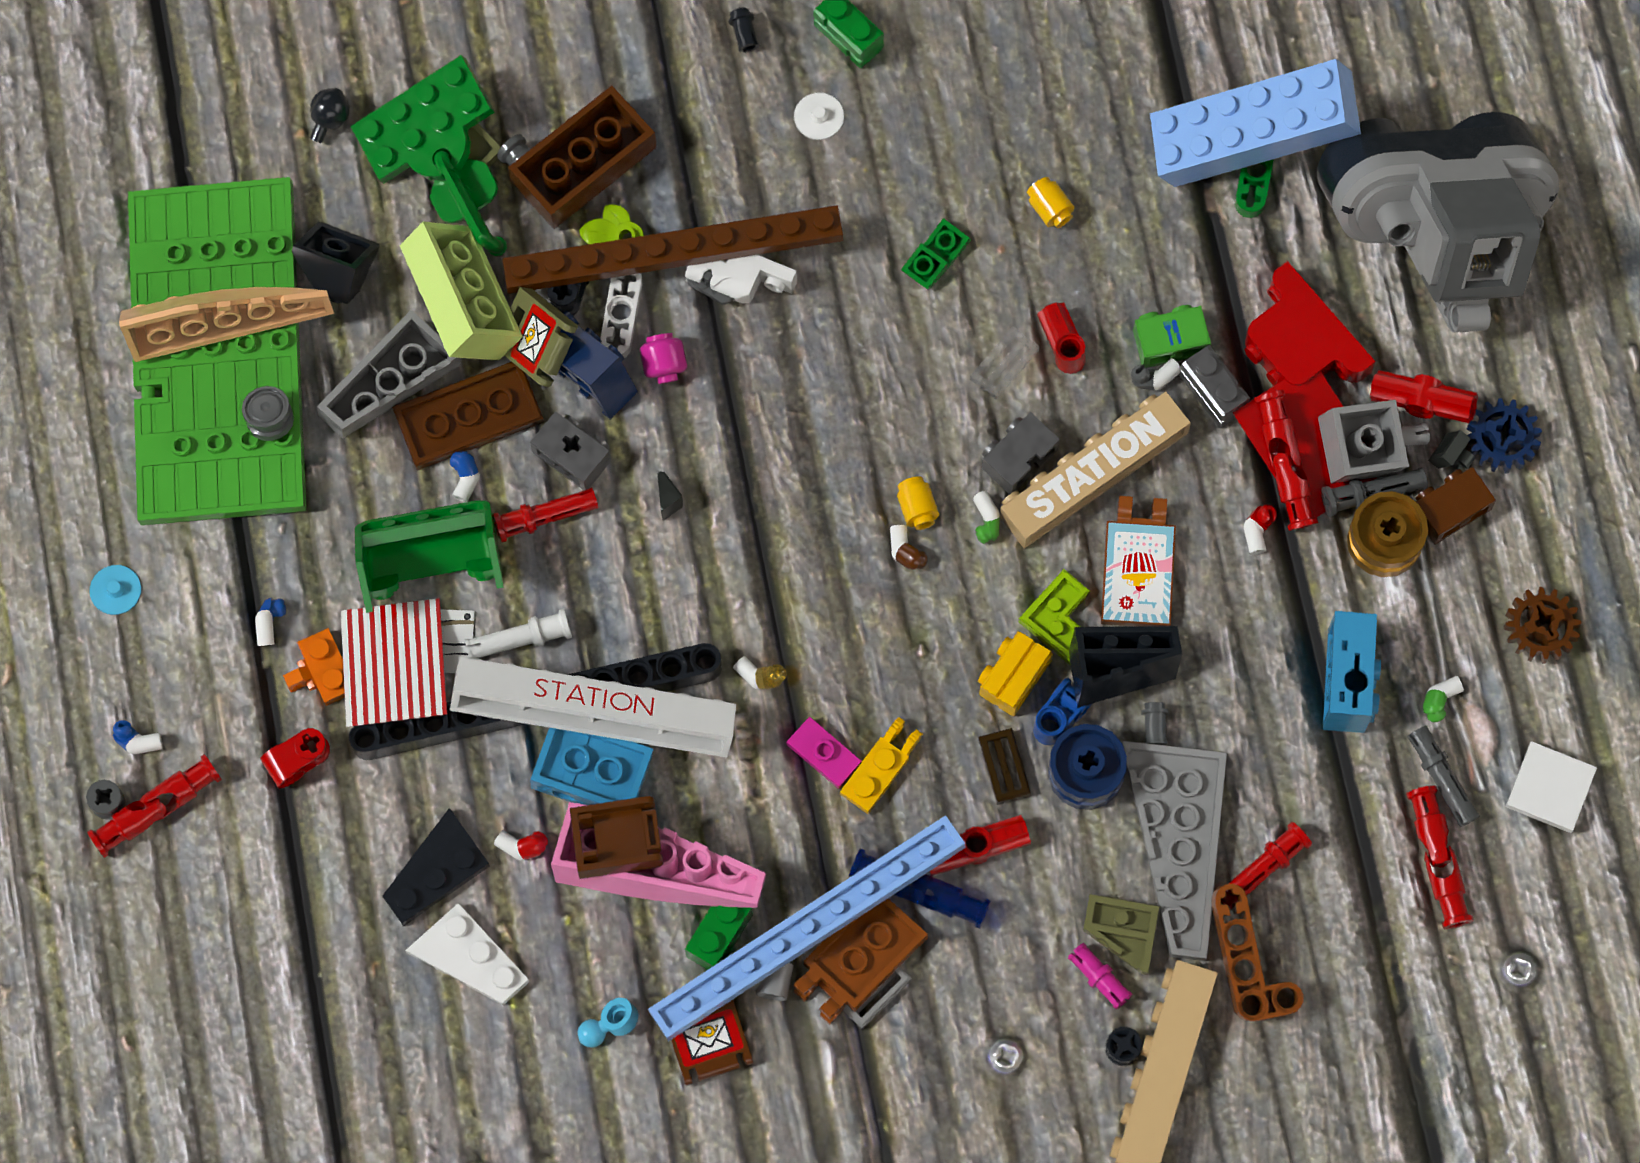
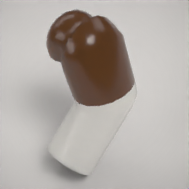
[890,525,928,570]

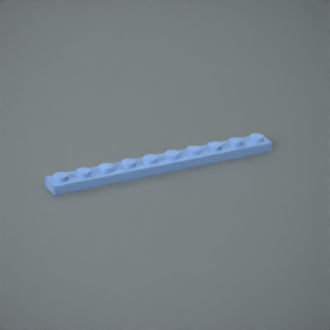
[648,815,966,1041]

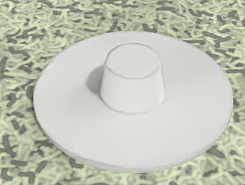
[794,93,844,140]

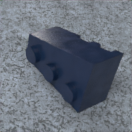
[558,310,638,420]

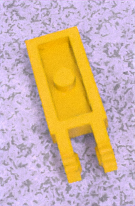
[840,717,923,814]

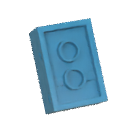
[1323,611,1381,733]
[530,728,653,805]

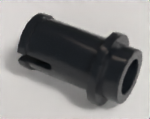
[728,7,759,53]

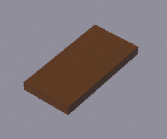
[392,362,544,471]

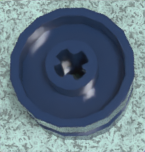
[1048,724,1127,810]

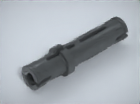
[1407,725,1480,827]

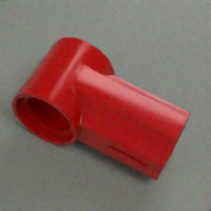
[1037,302,1086,374]

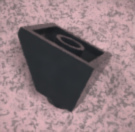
[292,221,380,304]

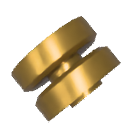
[1347,491,1428,577]

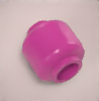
[640,333,687,384]

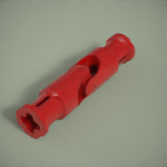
[1254,390,1319,531]
[87,754,222,858]
[1406,785,1474,929]

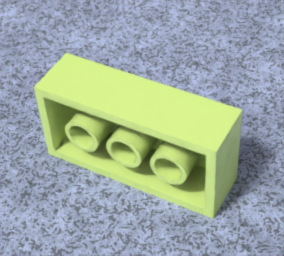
[400,222,523,360]

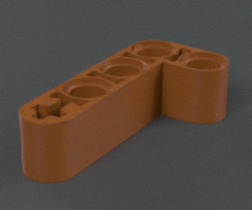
[1211,884,1304,1021]

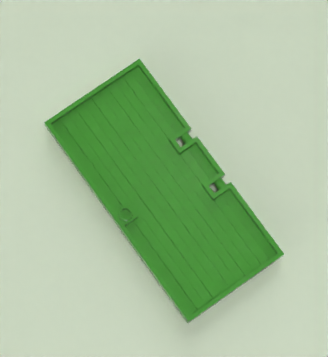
[128,177,306,526]

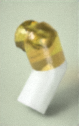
[733,656,786,690]

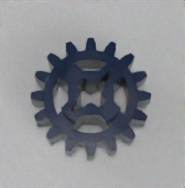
[1467,398,1542,474]

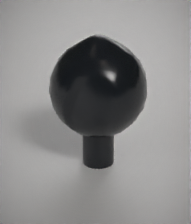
[310,88,350,143]

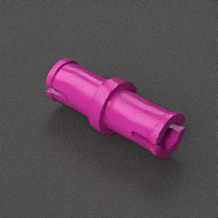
[1068,943,1133,1010]

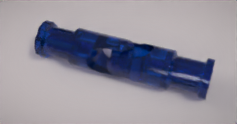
[849,848,991,929]

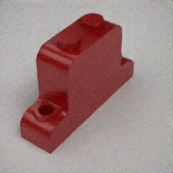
[1244,261,1376,386]

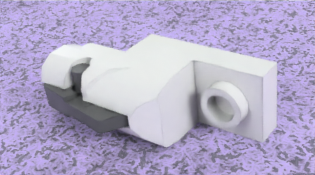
[685,255,797,305]

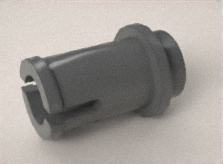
[1141,702,1169,746]

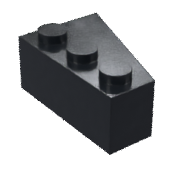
[1069,626,1182,708]

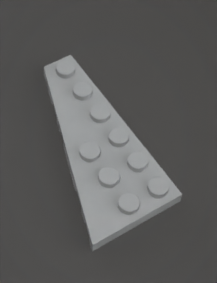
[1122,741,1227,961]

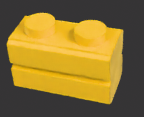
[977,632,1053,716]

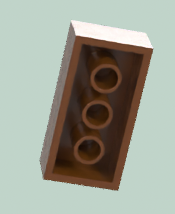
[508,85,657,229]

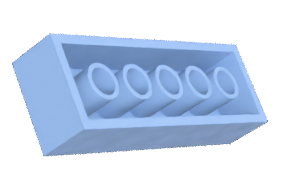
[1150,59,1361,187]

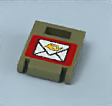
[504,287,578,387]

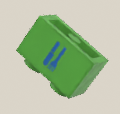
[1133,305,1211,368]

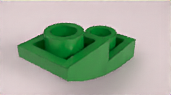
[901,218,971,290]

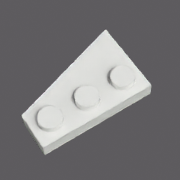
[405,903,529,1006]

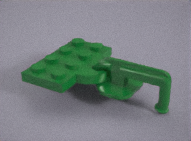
[351,55,507,256]

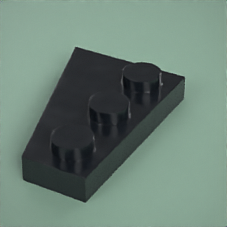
[382,808,490,927]

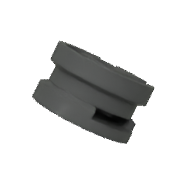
[242,386,294,441]

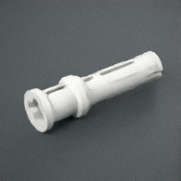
[465,608,572,658]

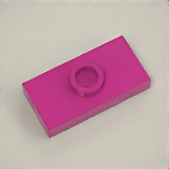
[786,717,862,789]

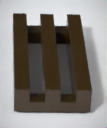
[978,728,1031,805]

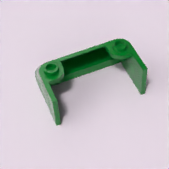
[355,500,504,613]

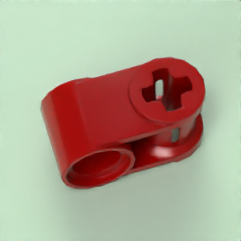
[260,728,330,789]

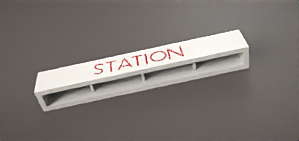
[450,656,736,758]

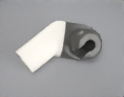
[1131,358,1181,391]

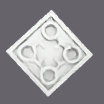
[1505,741,1597,833]

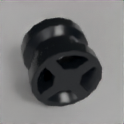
[1105,1027,1142,1066]

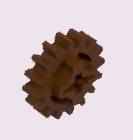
[1504,587,1582,664]

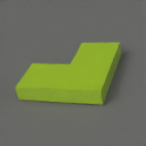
[1018,569,1090,666]

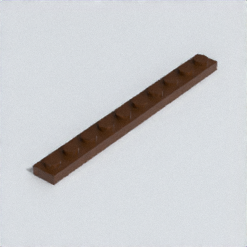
[502,205,844,294]

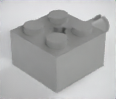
[1318,400,1430,484]

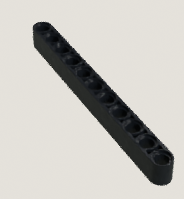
[349,643,722,760]

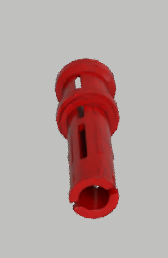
[492,487,599,543]
[1221,822,1313,911]

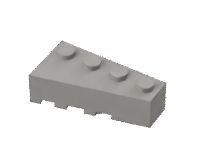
[317,310,461,439]

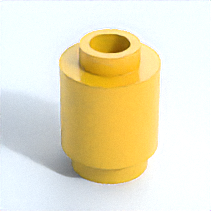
[1027,177,1075,228]
[897,476,939,530]

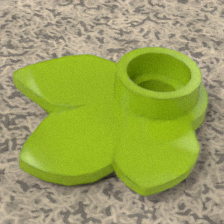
[579,204,645,244]

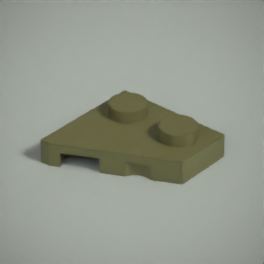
[1083,894,1159,975]

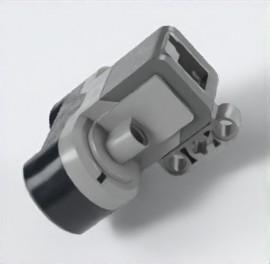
[1317,112,1559,333]

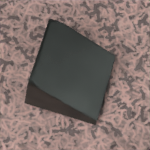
[657,471,683,520]

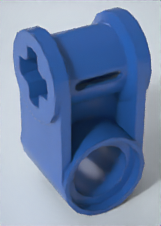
[1033,677,1092,746]

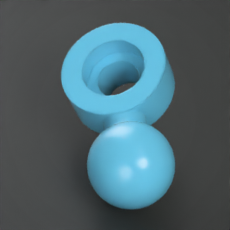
[577,998,639,1048]

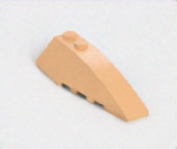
[119,287,334,362]

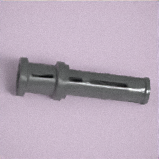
[1321,468,1428,517]

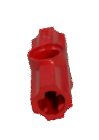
[1370,370,1478,424]
[929,815,1031,877]

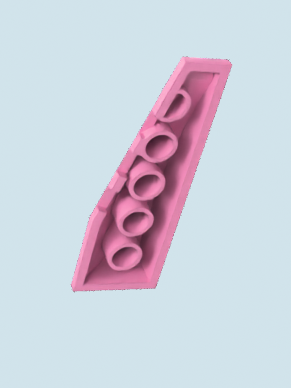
[551,802,766,908]

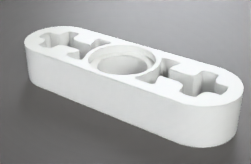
[600,273,643,358]

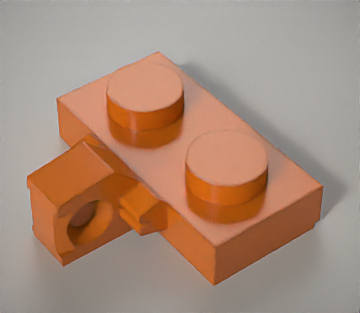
[283,628,345,706]

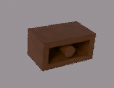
[1415,467,1496,545]

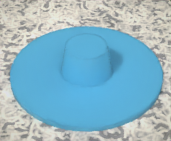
[90,565,141,615]

